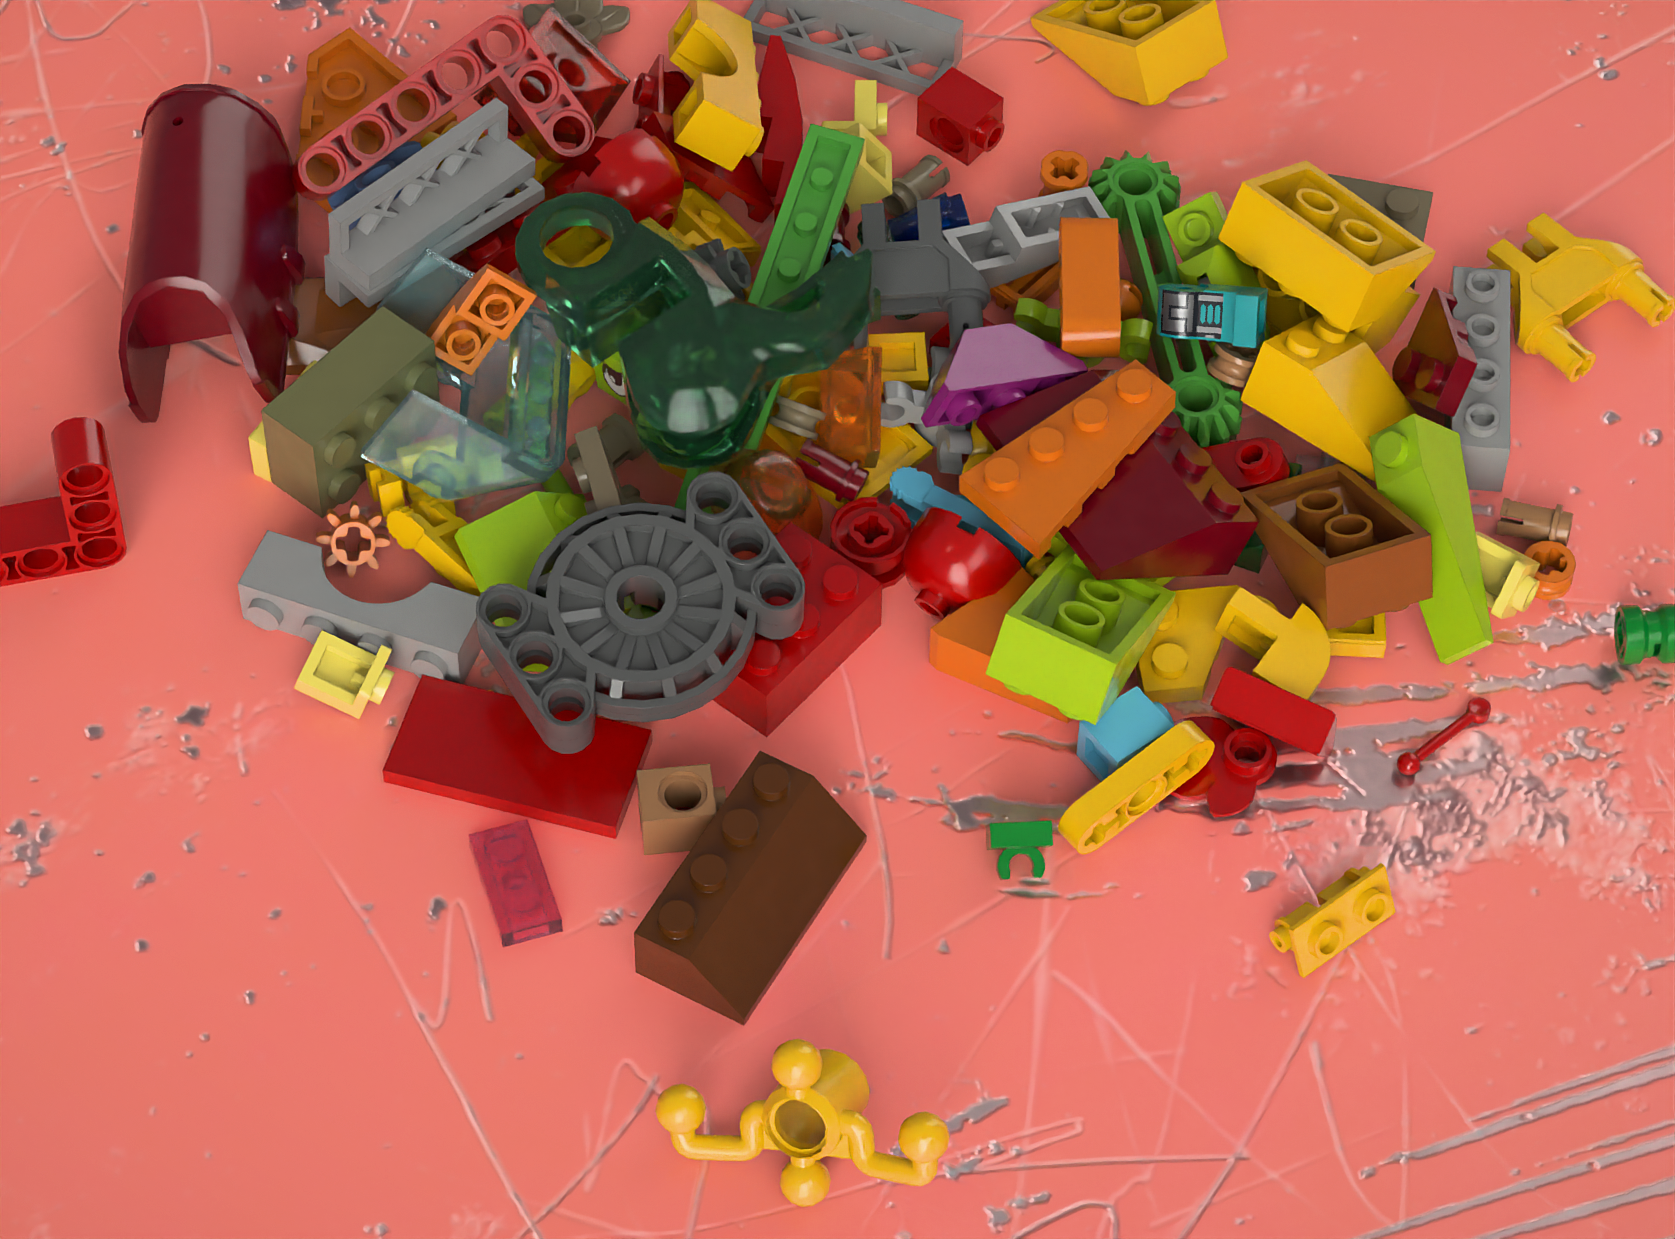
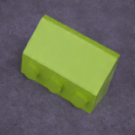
[454,491,645,672]

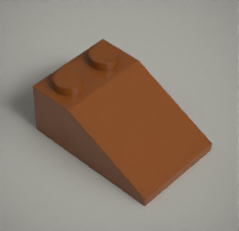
[1240,462,1433,630]

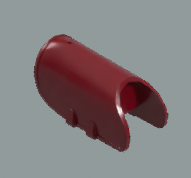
[118,84,306,423]

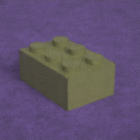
[261,306,441,518]

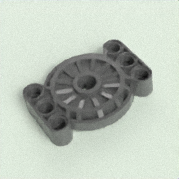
[476,472,805,754]

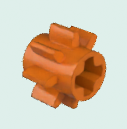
[316,500,390,578]

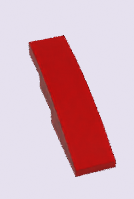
[755,35,803,225]

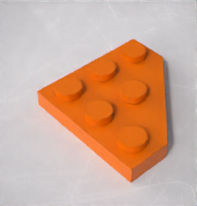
[295,27,457,213]

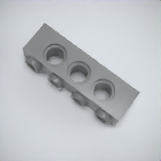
[1444,266,1510,492]

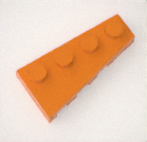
[959,359,1176,560]

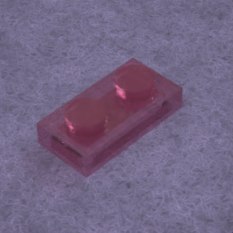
[468,819,563,948]

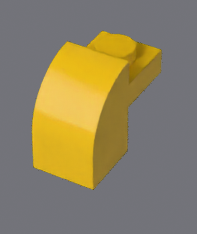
[1214,586,1331,701]

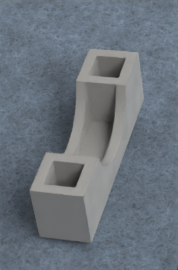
[237,530,482,684]

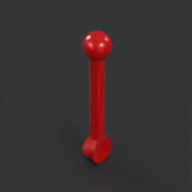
[1397,697,1491,776]

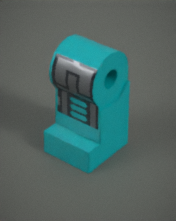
[1156,283,1268,348]

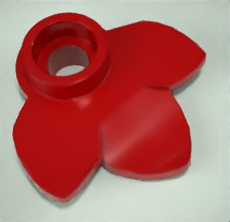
[1170,716,1277,818]

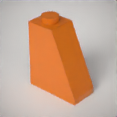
[929,567,1074,724]

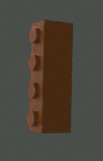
[634,751,867,1025]

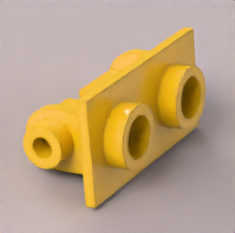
[1269,863,1396,978]

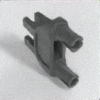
[823,198,991,368]

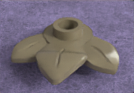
[523,0,630,59]

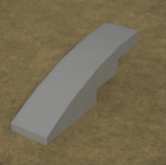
[942,186,1110,288]

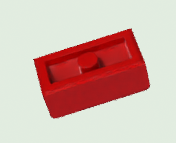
[1210,667,1337,757]

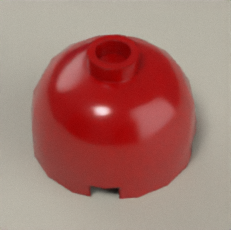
[570,128,684,244]
[902,507,1022,620]

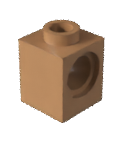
[637,763,726,855]

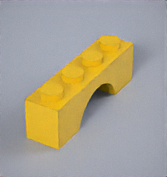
[667,0,764,172]

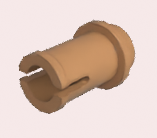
[1496,498,1574,547]

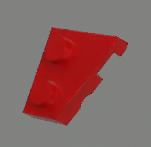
[642,111,774,223]

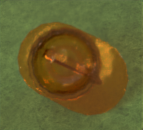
[708,447,823,540]

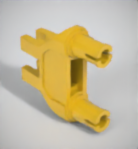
[1486,212,1675,382]

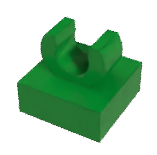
[985,820,1053,880]

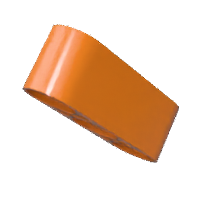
[1059,217,1121,358]

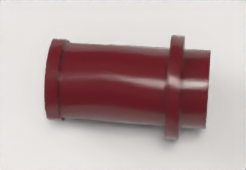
[790,438,870,503]

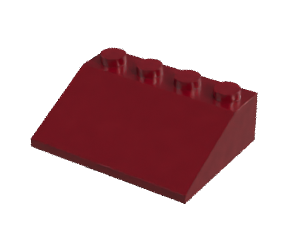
[975,370,1260,580]

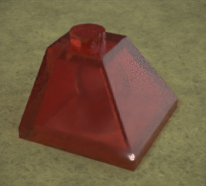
[473,6,631,144]

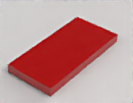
[382,674,653,839]

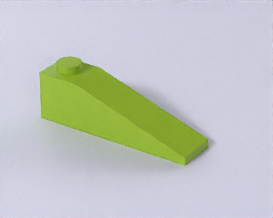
[1369,414,1494,665]

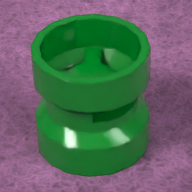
[1614,604,1675,665]

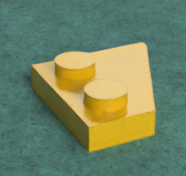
[1135,585,1239,703]

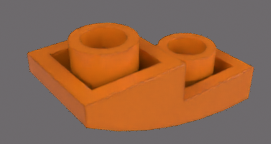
[425,264,537,376]

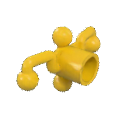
[655,1038,950,1207]

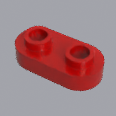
[1202,437,1290,492]

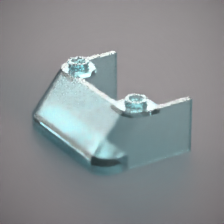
[360,247,571,500]

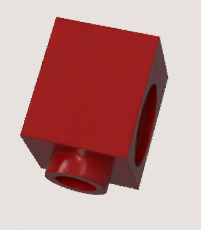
[916,67,1005,166]

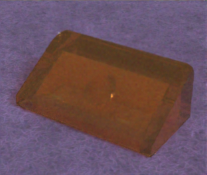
[818,346,882,468]

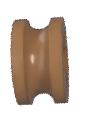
[1206,341,1260,387]

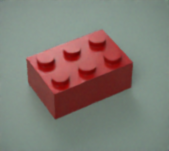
[712,522,882,738]

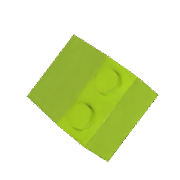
[985,544,1176,725]

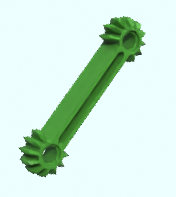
[1088,150,1243,448]

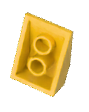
[1030,0,1229,106]
[1240,314,1417,482]

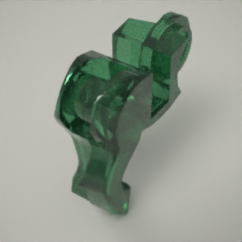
[515,192,881,470]

